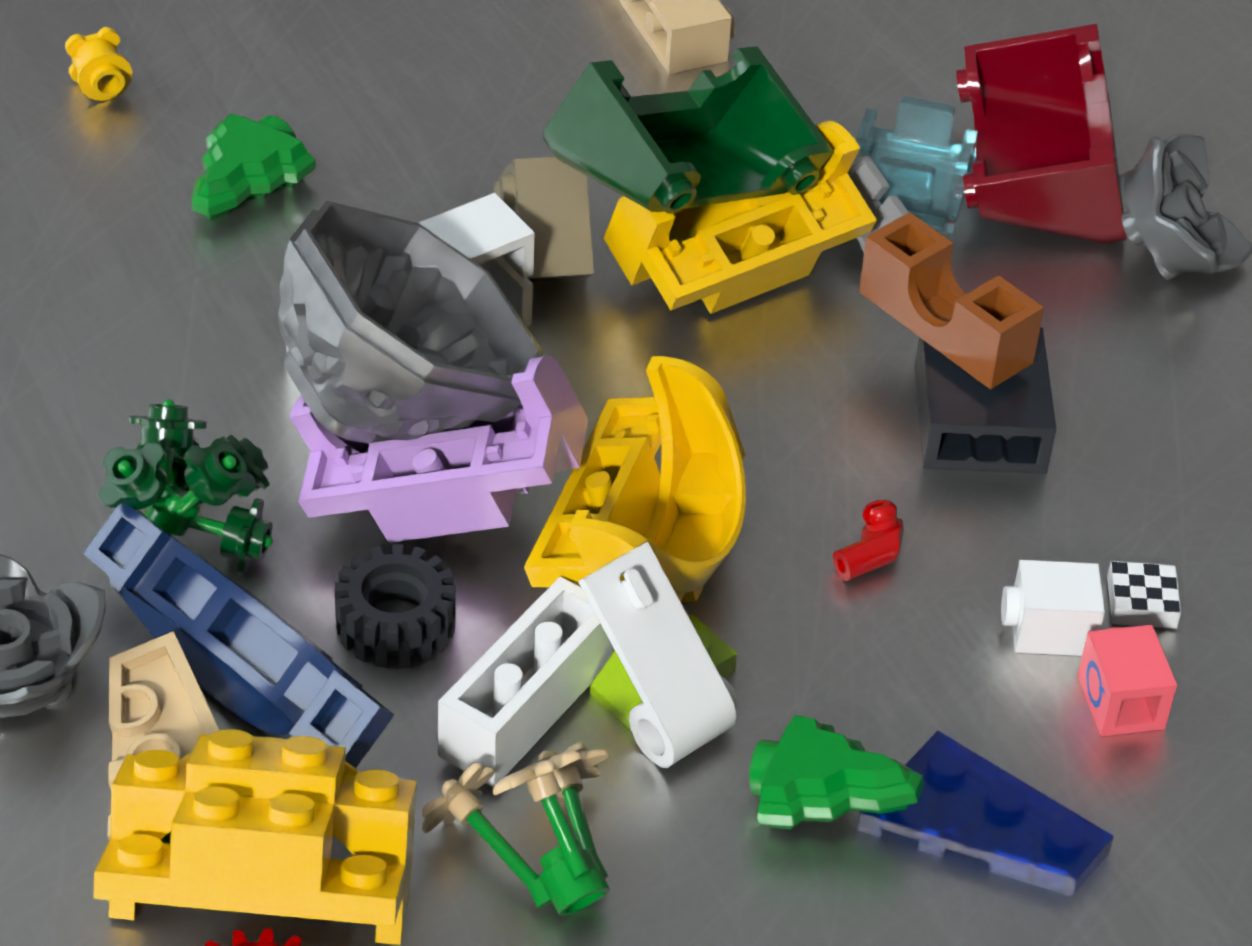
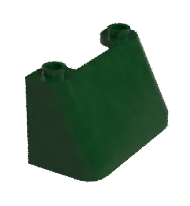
[543,46,834,214]

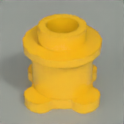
[65,27,133,101]

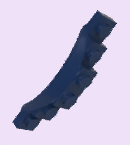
[82,503,395,768]

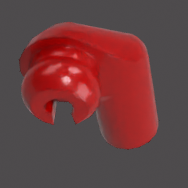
[833,499,904,581]

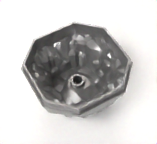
[278,201,544,444]

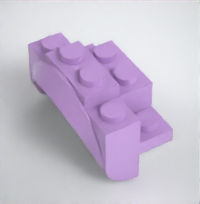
[289,355,588,543]

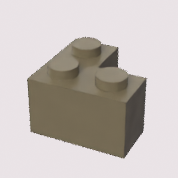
[494,156,594,282]

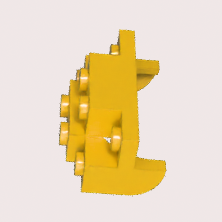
[603,120,877,314]
[524,356,746,602]
[94,729,417,945]

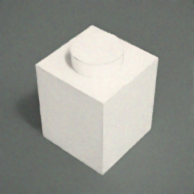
[1001,560,1105,656]

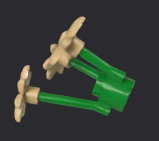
[422,742,610,917]

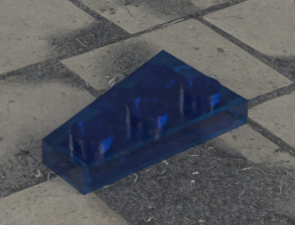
[857,730,1114,897]

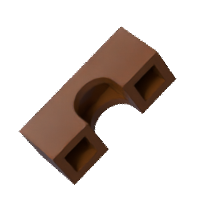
[859,212,1044,390]

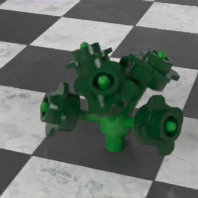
[98,399,273,576]

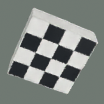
[1107,561,1181,629]

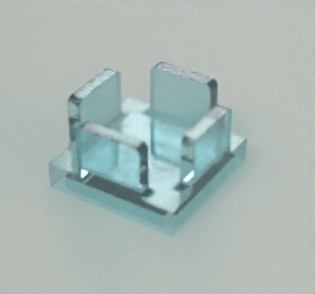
[856,96,978,233]

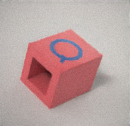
[1077,625,1177,737]

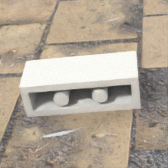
[438,577,613,788]

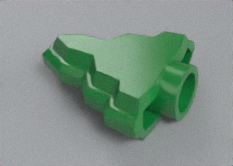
[191,113,316,220]
[749,715,924,829]

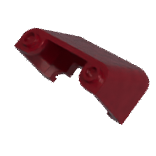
[956,24,1127,244]

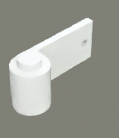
[578,542,738,768]

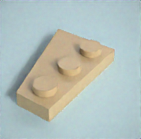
[108,631,219,840]

